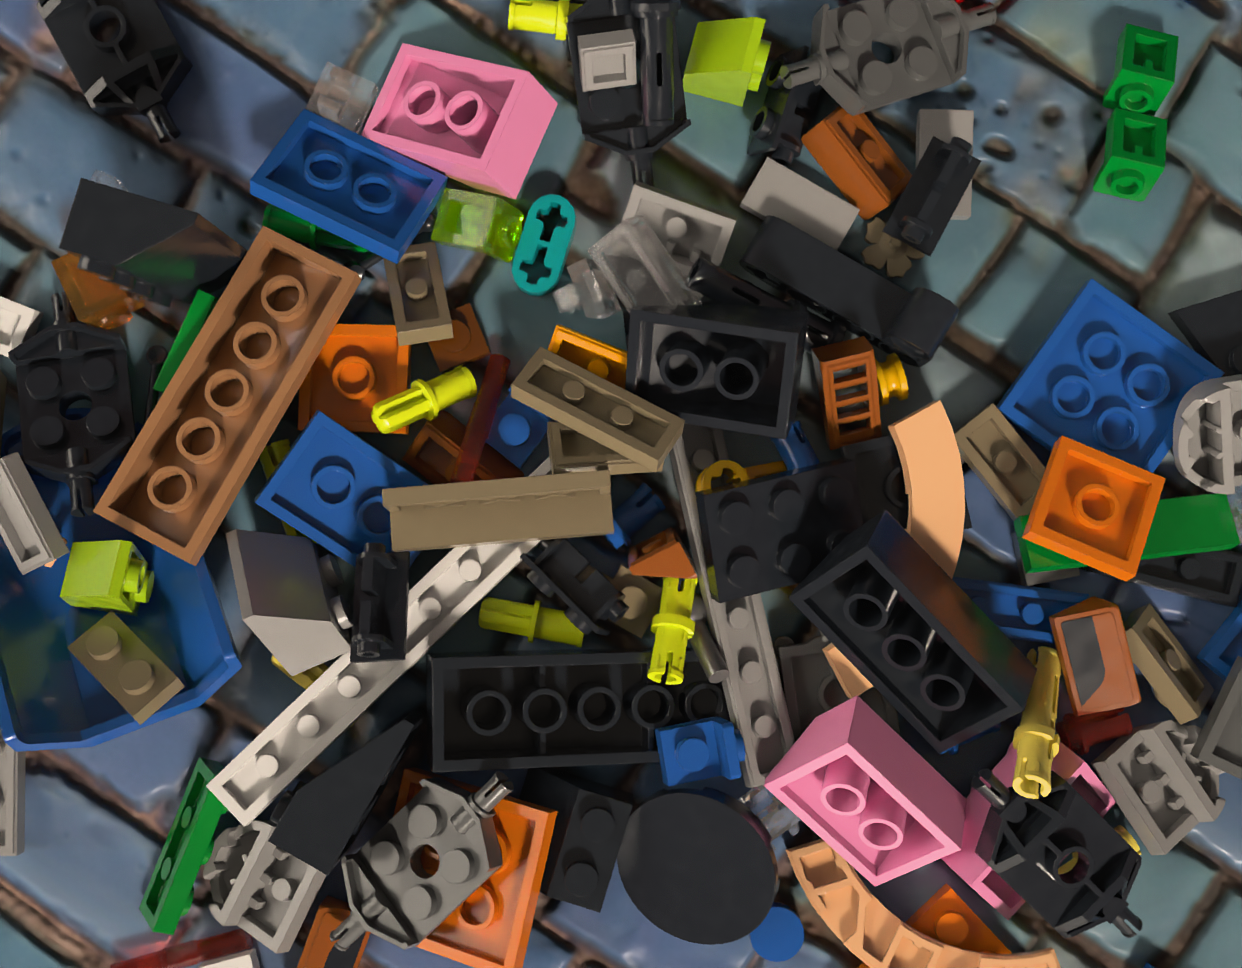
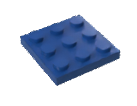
[996,278,1225,473]

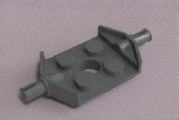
[780,0,997,116]
[329,771,514,951]

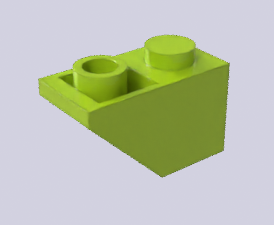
[683,17,771,107]
[60,540,154,616]

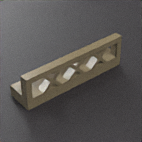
[382,470,614,552]

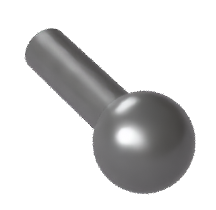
[689,592,730,683]

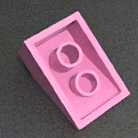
[361,43,558,199]

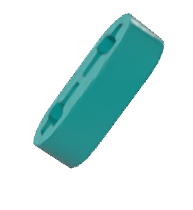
[512,194,577,297]

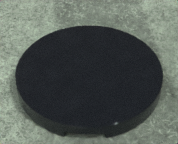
[617,787,780,945]

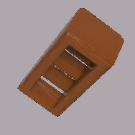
[811,336,882,450]

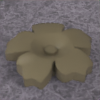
[861,217,925,278]

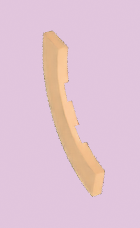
[822,400,965,699]
[786,838,1061,968]

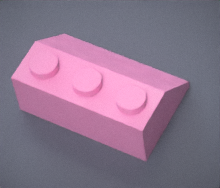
[764,695,967,886]
[941,741,1116,920]

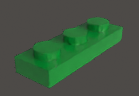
[139,757,228,935]

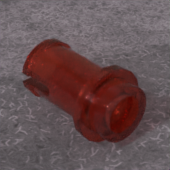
[1056,707,1132,756]

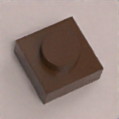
[428,303,492,374]

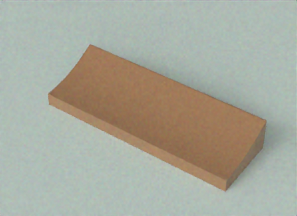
[93,226,361,566]

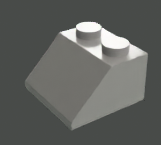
[225,529,353,676]

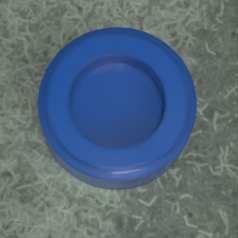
[749,902,804,962]

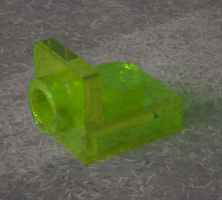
[431,188,524,263]

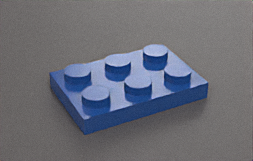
[250,108,448,264]
[254,409,429,568]

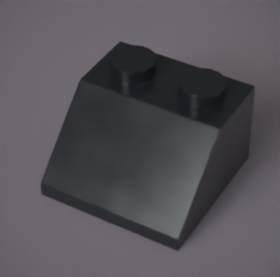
[519,767,633,913]

